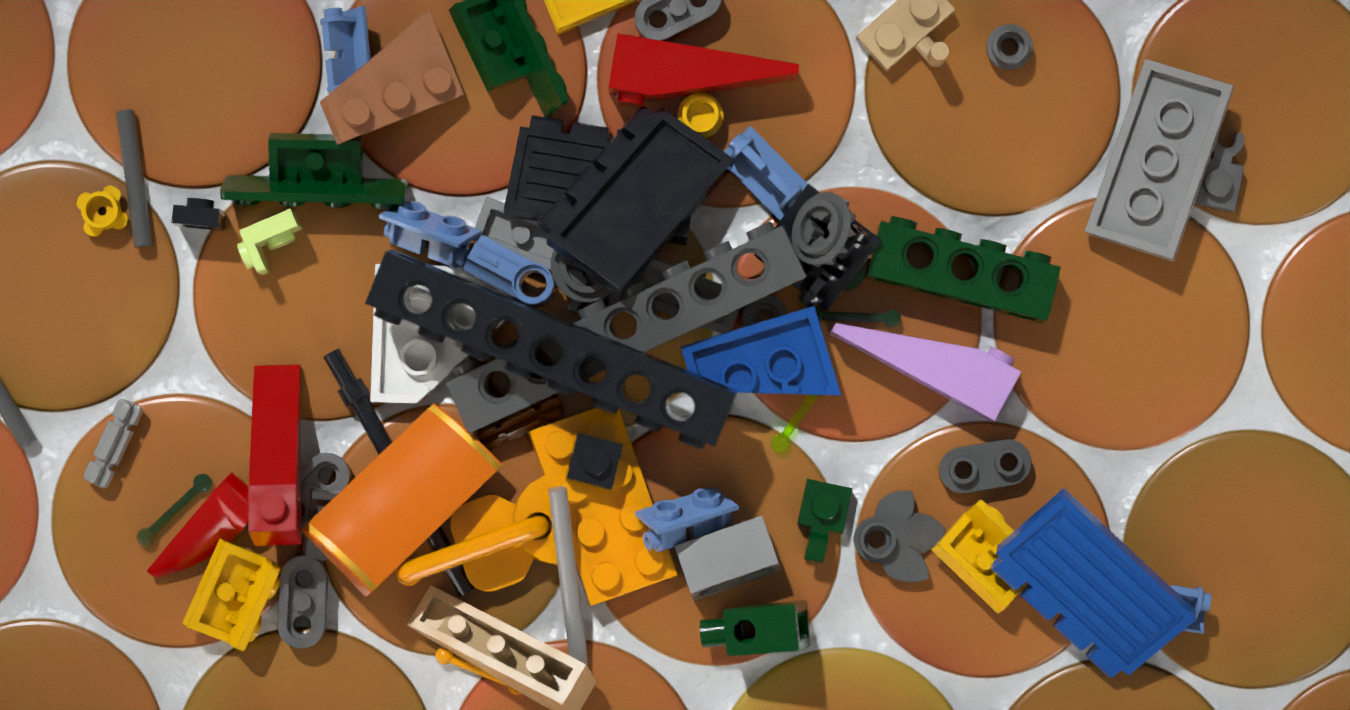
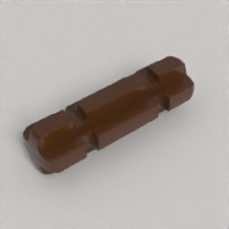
[476,394,565,451]

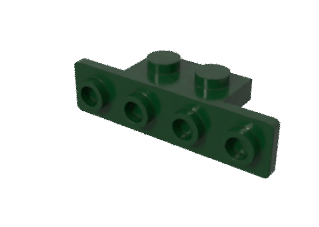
[448,0,569,117]
[220,133,409,209]

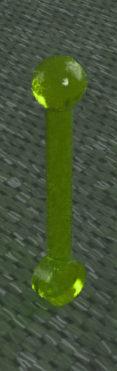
[771,395,819,452]

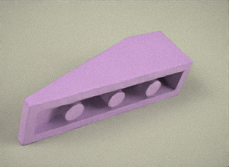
[829,323,1021,422]

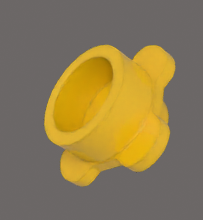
[77,186,128,237]

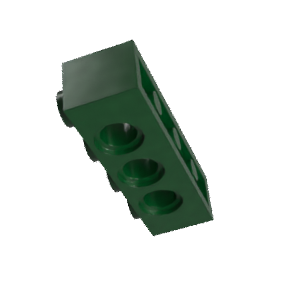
[865,216,1061,323]

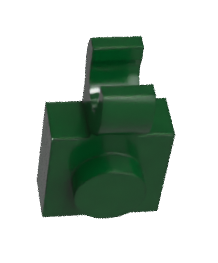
[797,479,852,563]

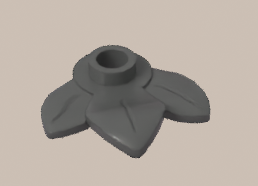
[854,491,946,582]

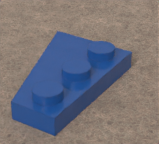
[680,306,841,396]

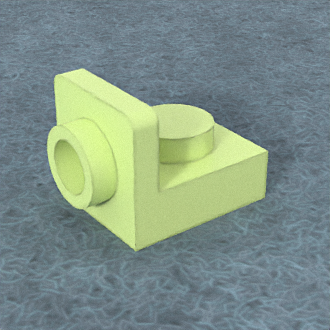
[237,209,303,275]

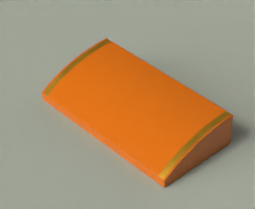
[301,403,503,597]

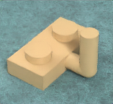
[856,0,956,72]

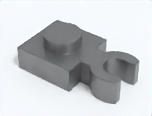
[1195,132,1245,213]

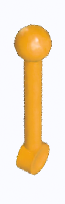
[435,647,522,695]

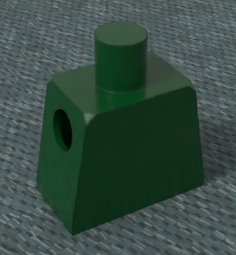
[700,600,811,656]

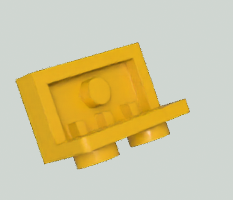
[931,500,1027,614]
[182,539,281,651]

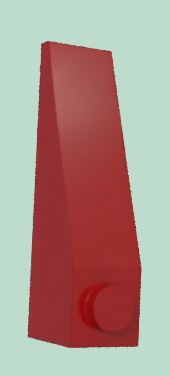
[608,33,800,107]
[249,364,302,546]

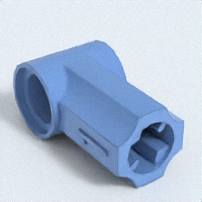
[463,235,557,307]

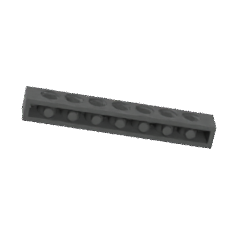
[445,221,807,433]

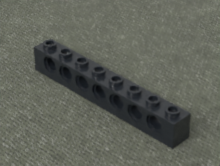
[365,250,738,450]

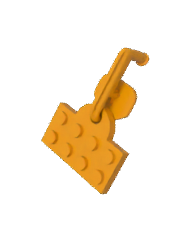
[395,408,677,606]

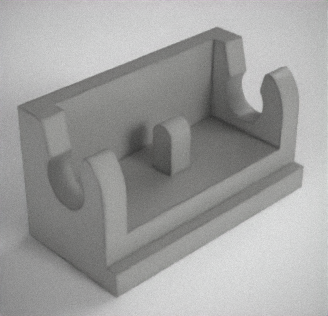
[675,516,780,601]

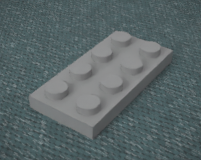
[1085,59,1235,262]

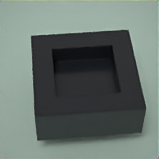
[172,198,226,231]
[565,433,623,490]

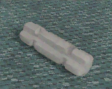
[84,399,143,488]

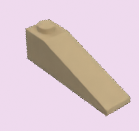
[407,585,597,710]

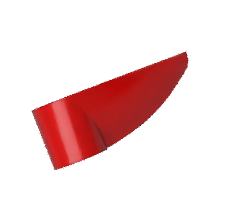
[147,472,249,578]

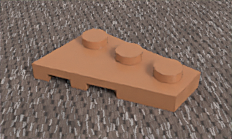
[320,9,464,145]

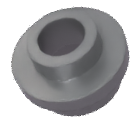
[986,24,1033,71]

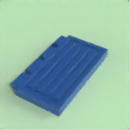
[990,488,1196,678]

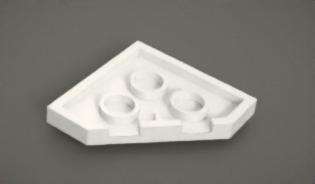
[370,264,514,404]

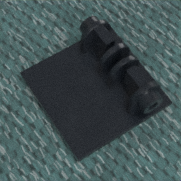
[754,183,882,312]

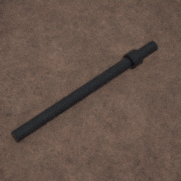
[323,348,475,597]

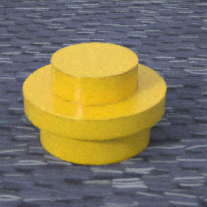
[678,93,723,138]

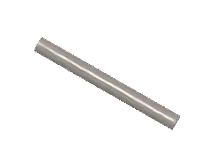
[548,487,588,665]

